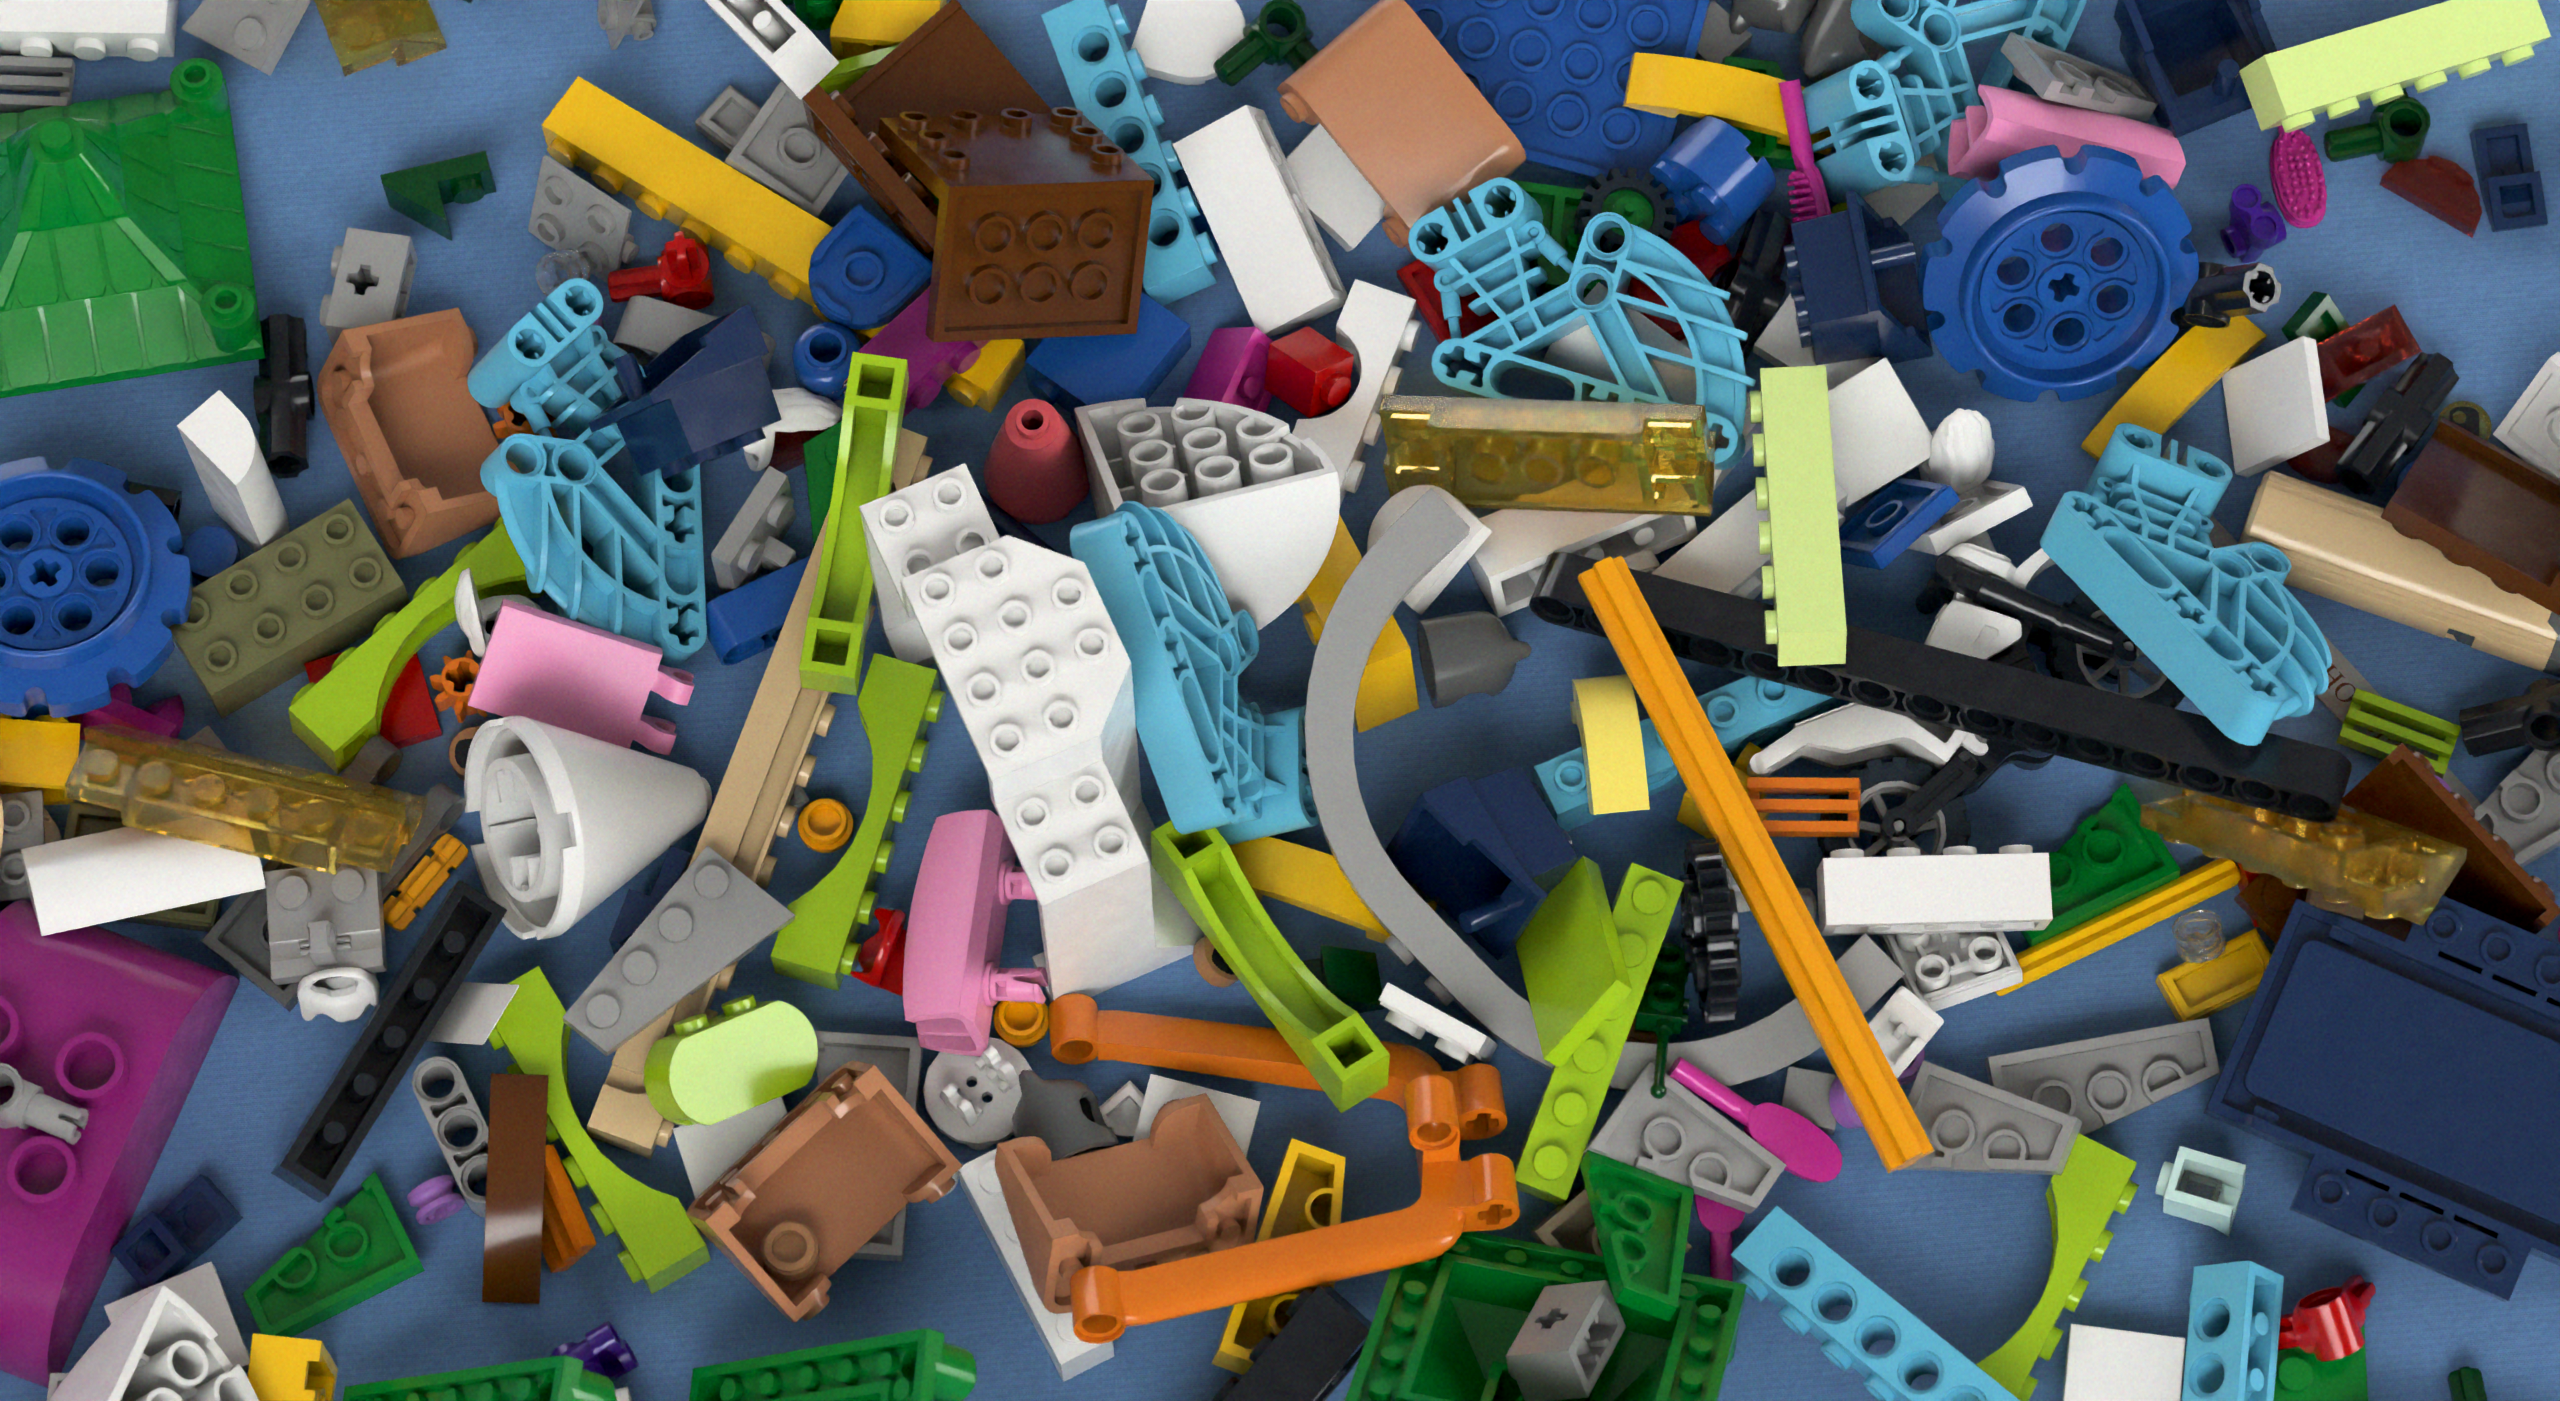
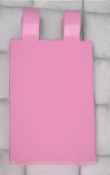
[468,598,694,756]

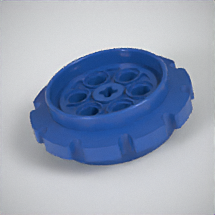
[1918,144,2199,403]
[0,456,192,718]

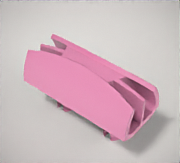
[1948,84,2186,240]
[903,809,1048,1057]

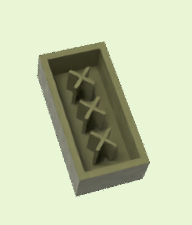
[168,498,411,719]

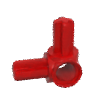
[607,231,715,310]
[2278,1275,2376,1361]

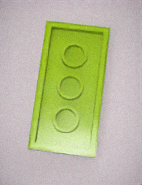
[1515,855,1632,1068]

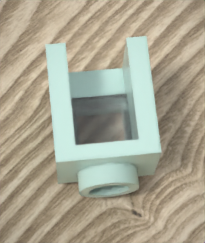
[2155,1146,2246,1236]

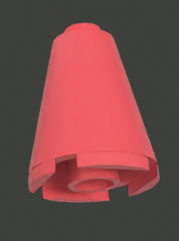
[984,399,1090,525]

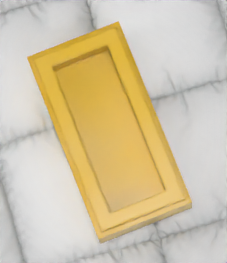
[2155,928,2271,1023]

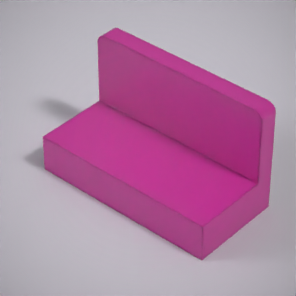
[1182,327,1274,413]

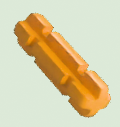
[383,833,469,932]

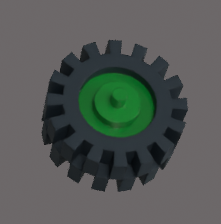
[1573,167,1676,253]

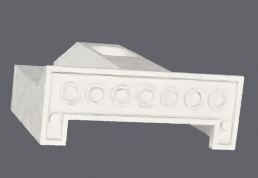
[859,463,1205,1003]

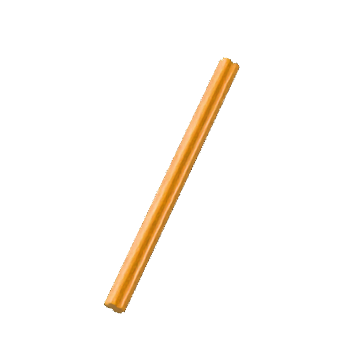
[1577,555,1934,1174]

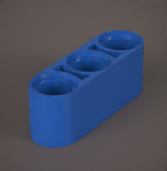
[706,555,811,666]

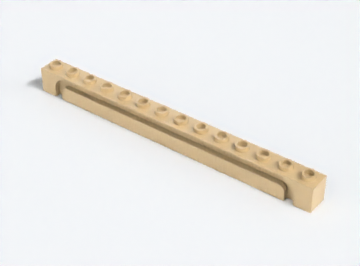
[587,427,934,1159]

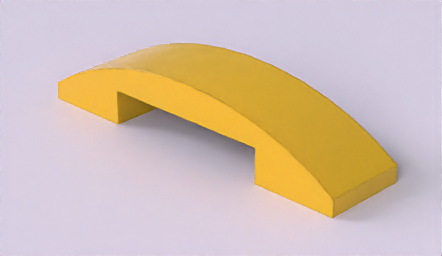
[1623,53,1831,155]
[2081,316,2267,462]
[1229,837,1437,944]

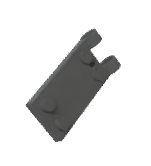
[201,735,466,1012]

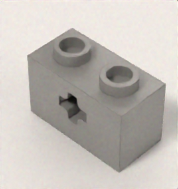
[320,227,418,347]
[1506,1280,1626,1401]

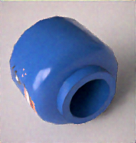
[791,322,861,401]

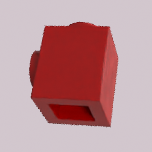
[1264,326,1354,418]

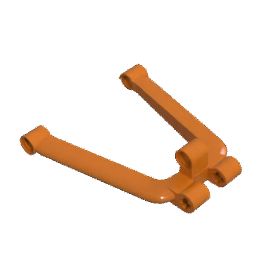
[1048,993,1520,1344]

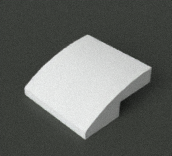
[1286,123,1386,252]

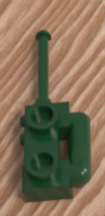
[1634,943,1689,1099]

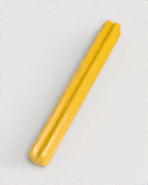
[1995,856,2241,996]

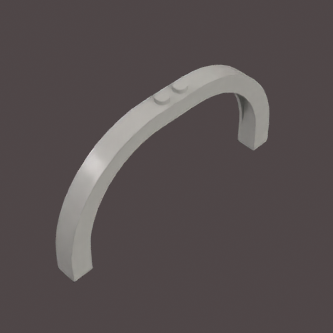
[1304,488,1905,1093]

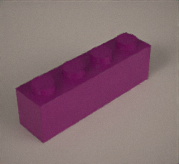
[857,287,991,418]

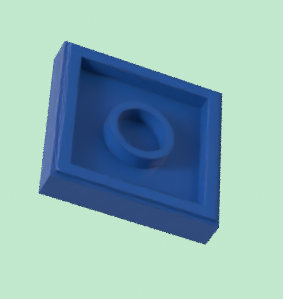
[1839,477,1960,570]

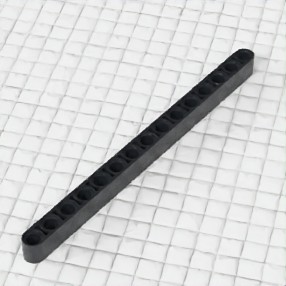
[1529,552,2352,823]

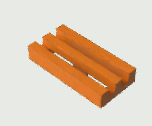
[1747,777,1861,837]
[542,1144,597,1273]

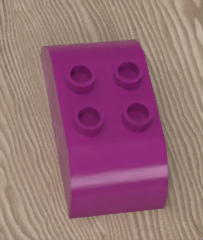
[0,899,240,1388]

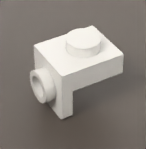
[1868,986,1944,1078]

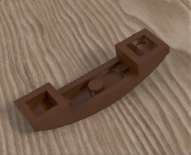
[482,1073,548,1304]

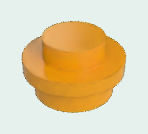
[798,798,854,853]
[993,1001,1049,1048]

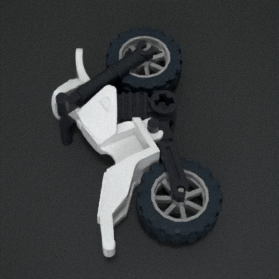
[1747,543,2185,860]

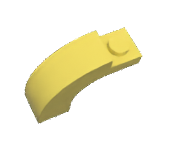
[1570,674,1650,815]

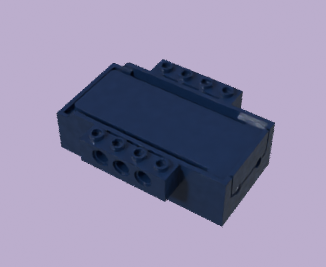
[2203,889,2560,1301]

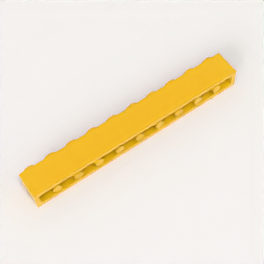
[541,76,1026,413]

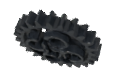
[1679,838,1742,1024]

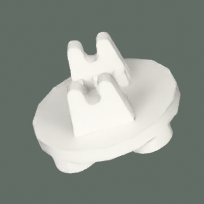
[923,1037,1032,1150]

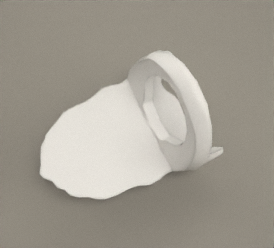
[743,387,843,471]
[1918,408,1995,494]
[454,568,542,657]
[297,967,380,1023]

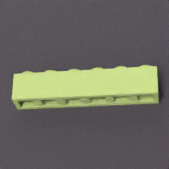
[2239,0,2551,133]
[1749,365,1847,667]

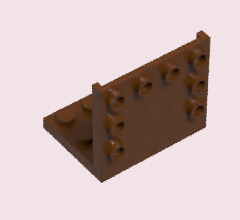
[802,0,1051,262]
[878,107,1155,343]
[2381,417,2560,616]
[2234,743,2560,944]

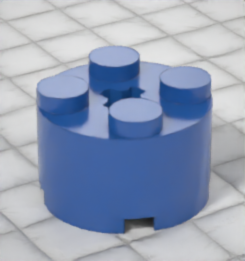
[1650,116,1776,246]

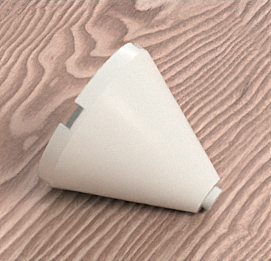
[464,715,712,940]

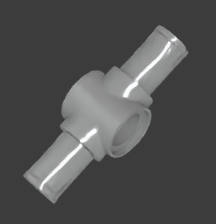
[0,1063,89,1145]

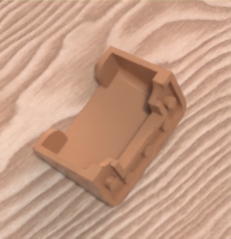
[1277,0,1526,255]
[317,307,520,560]
[686,1060,962,1323]
[995,1093,1264,1314]

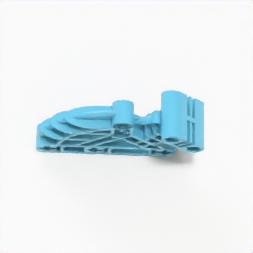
[1802,0,2087,204]
[1408,177,1756,470]
[467,278,707,668]
[2040,423,2332,746]
[1070,500,1319,845]

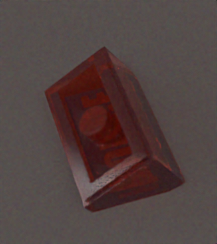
[2316,304,2422,404]

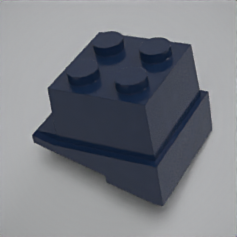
[2114,0,2277,138]
[1783,190,1933,365]
[588,304,782,478]
[1385,765,1578,960]

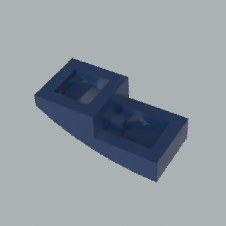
[2470,123,2548,232]
[609,846,692,955]
[110,1174,243,1289]

